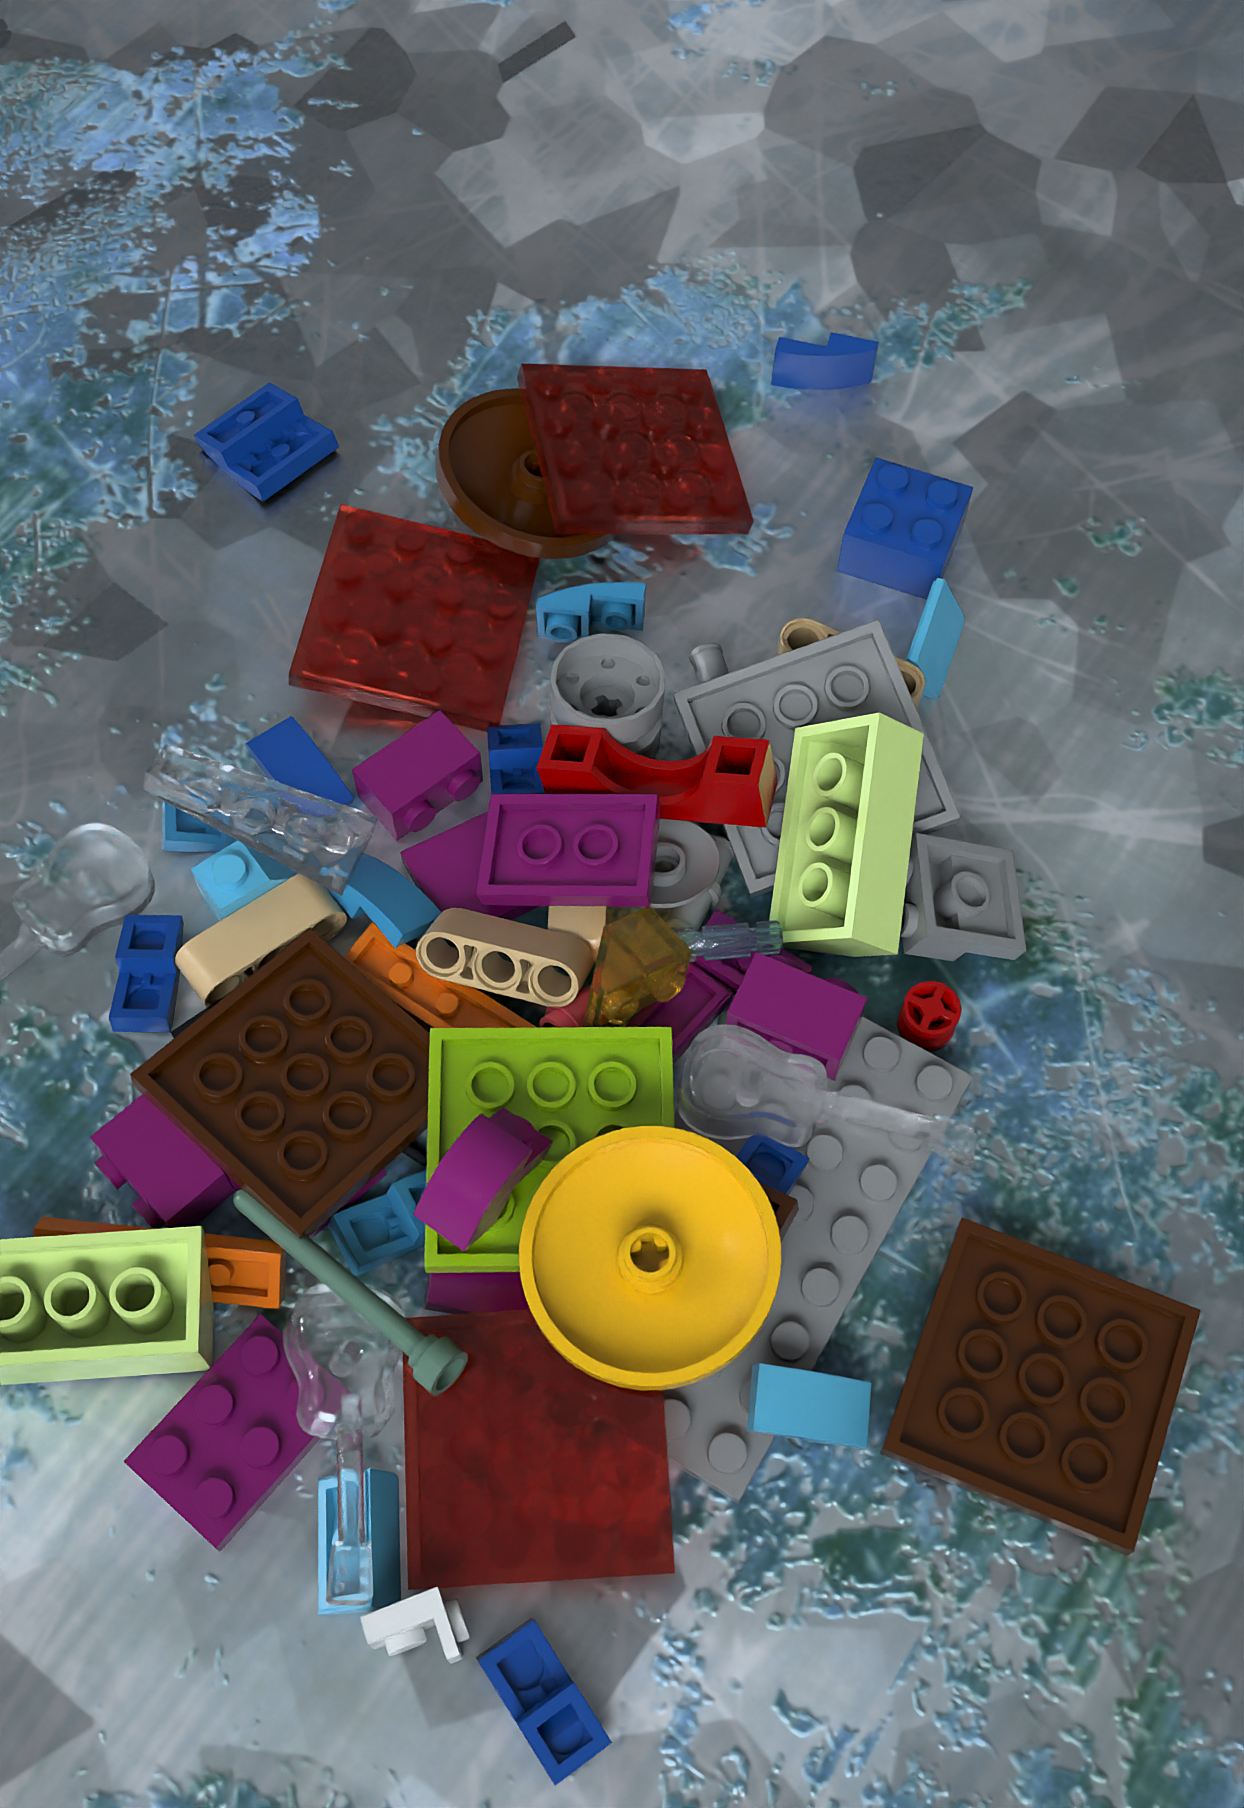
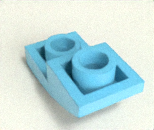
[747,1363,871,1449]

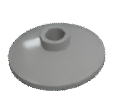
[651,819,720,908]

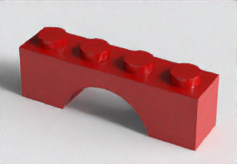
[536,724,777,828]

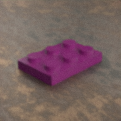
[476,794,661,907]
[123,1314,354,1552]

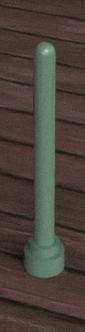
[233,1188,468,1396]

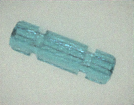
[669,920,783,963]

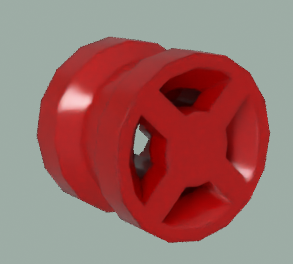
[897,981,962,1052]

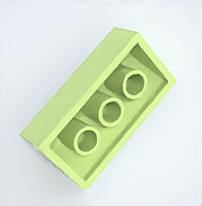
[767,712,924,957]
[0,1226,214,1385]

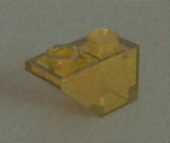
[583,907,692,1027]

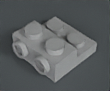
[900,833,1027,961]

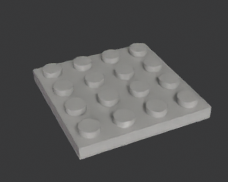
[673,619,961,898]

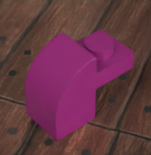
[413,1107,553,1252]

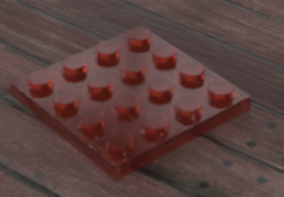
[517,363,754,534]
[289,504,540,732]
[402,1309,676,1590]

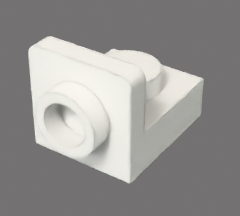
[360,1586,470,1664]

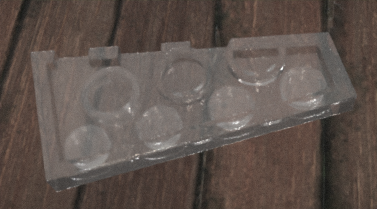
[143,743,378,896]

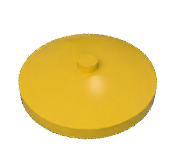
[519,1126,781,1390]

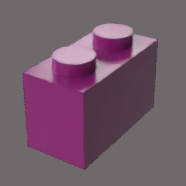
[352,710,483,841]
[725,952,867,1081]
[90,1095,235,1229]

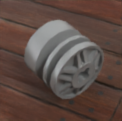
[550,633,666,759]

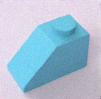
[191,837,323,921]

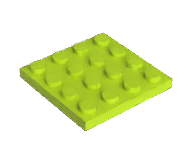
[424,1027,675,1273]

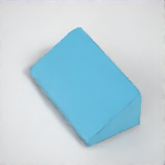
[906,578,964,699]
[318,1468,401,1615]

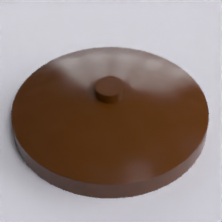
[435,388,637,559]

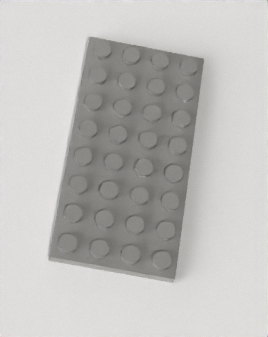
[519,1017,973,1504]

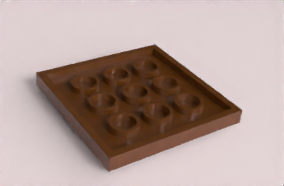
[130,928,430,1239]
[879,1217,1201,1556]

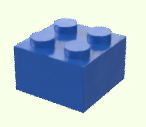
[837,457,974,600]

